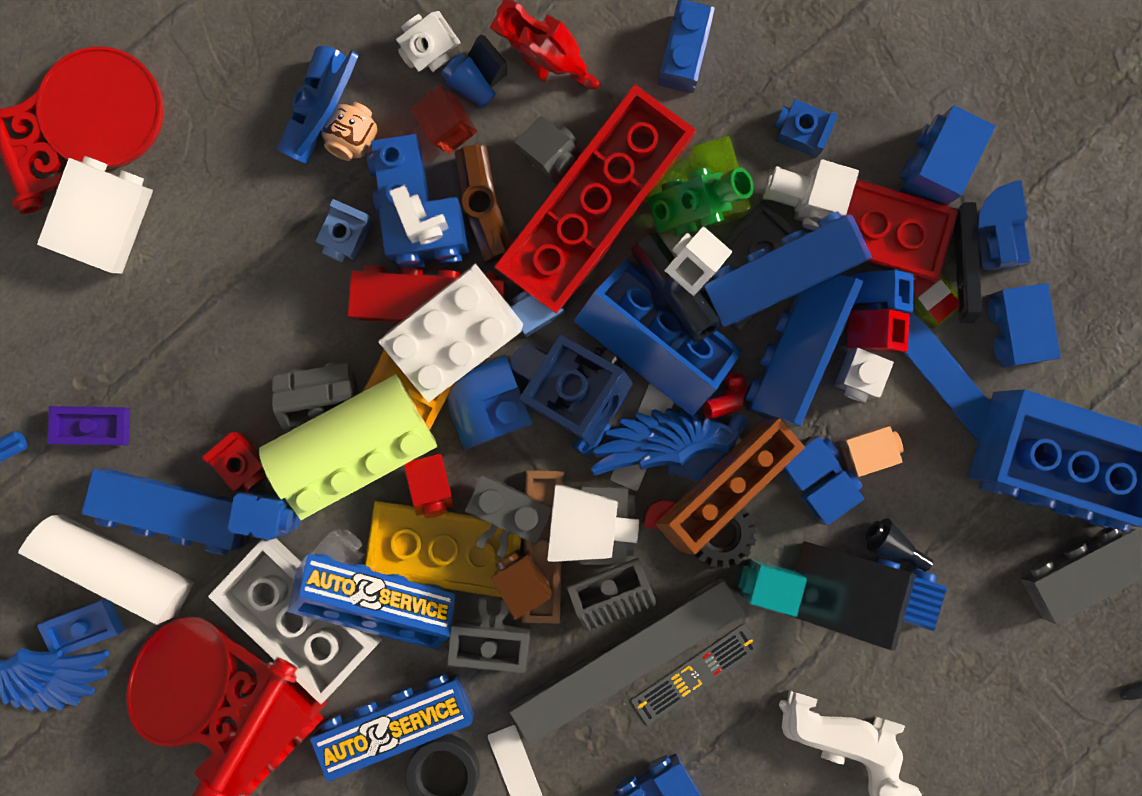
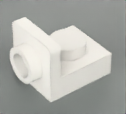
[390,185,448,245]

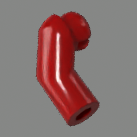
[703,373,748,419]

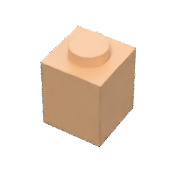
[838,426,904,477]

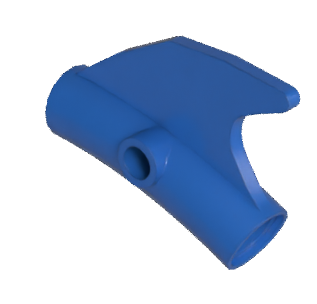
[276,46,358,164]

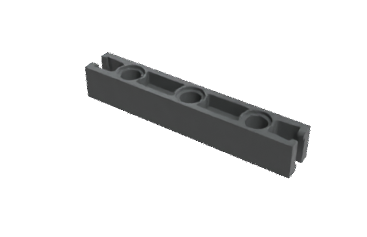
[510,576,745,745]

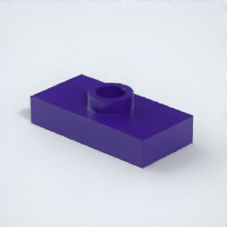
[48,406,130,445]

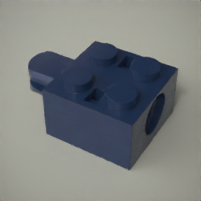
[511,334,633,448]

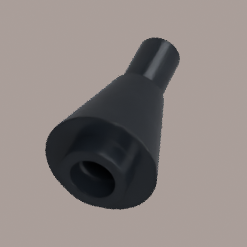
[866,518,933,572]

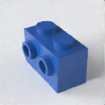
[367,134,430,213]

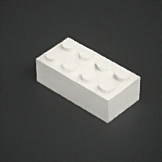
[208,538,383,704]

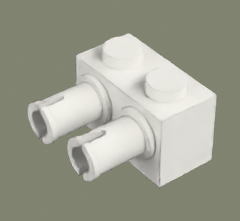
[763,159,859,231]

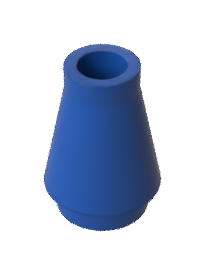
[440,53,496,109]

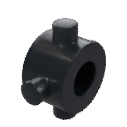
[593,347,623,369]

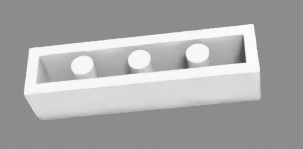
[18,514,195,625]

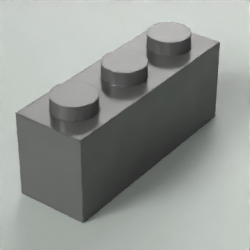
[1020,528,1142,624]

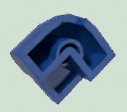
[978,180,1031,271]
[447,354,533,451]

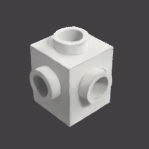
[396,11,461,72]

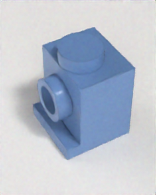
[315,199,374,263]
[510,291,564,338]

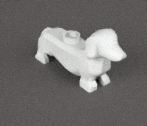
[779,690,922,796]

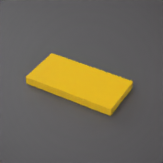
[365,500,522,597]

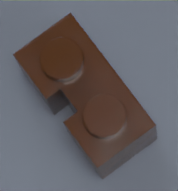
[491,549,552,620]

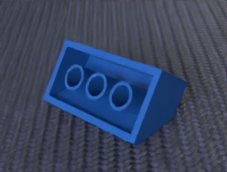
[574,258,743,416]
[745,274,863,427]

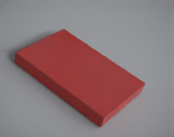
[846,179,959,283]

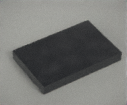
[699,200,796,333]
[785,541,916,651]

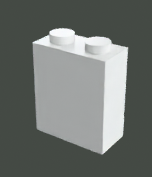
[37,155,153,273]

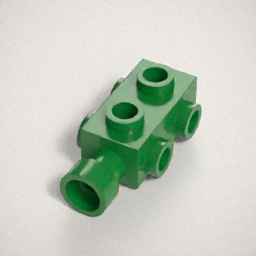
[648,167,754,237]

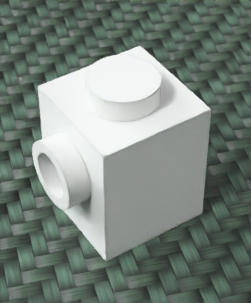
[664,226,732,296]
[834,348,894,403]

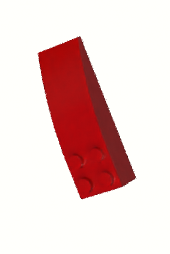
[495,84,696,314]

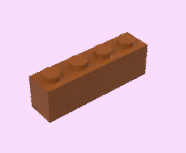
[655,418,805,554]

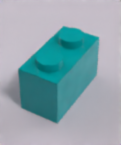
[736,558,807,617]

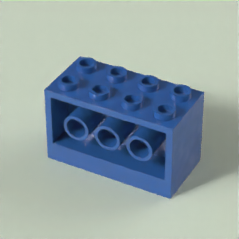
[967,389,1142,532]

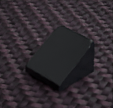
[466,34,508,88]

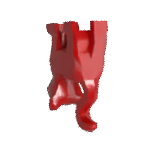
[489,0,600,90]

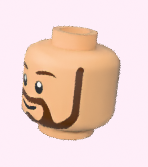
[321,102,377,161]

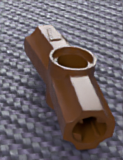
[454,144,513,263]

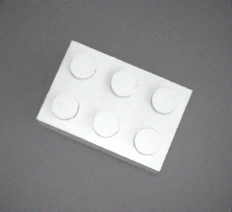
[378,263,523,403]

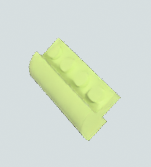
[259,374,437,520]

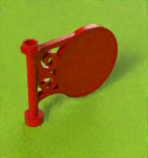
[0,46,164,214]
[126,617,298,796]

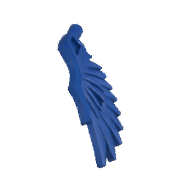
[591,408,748,476]
[0,648,109,713]

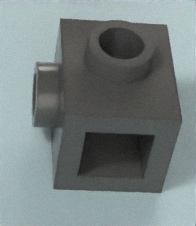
[515,116,580,185]

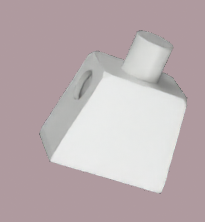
[547,484,639,562]

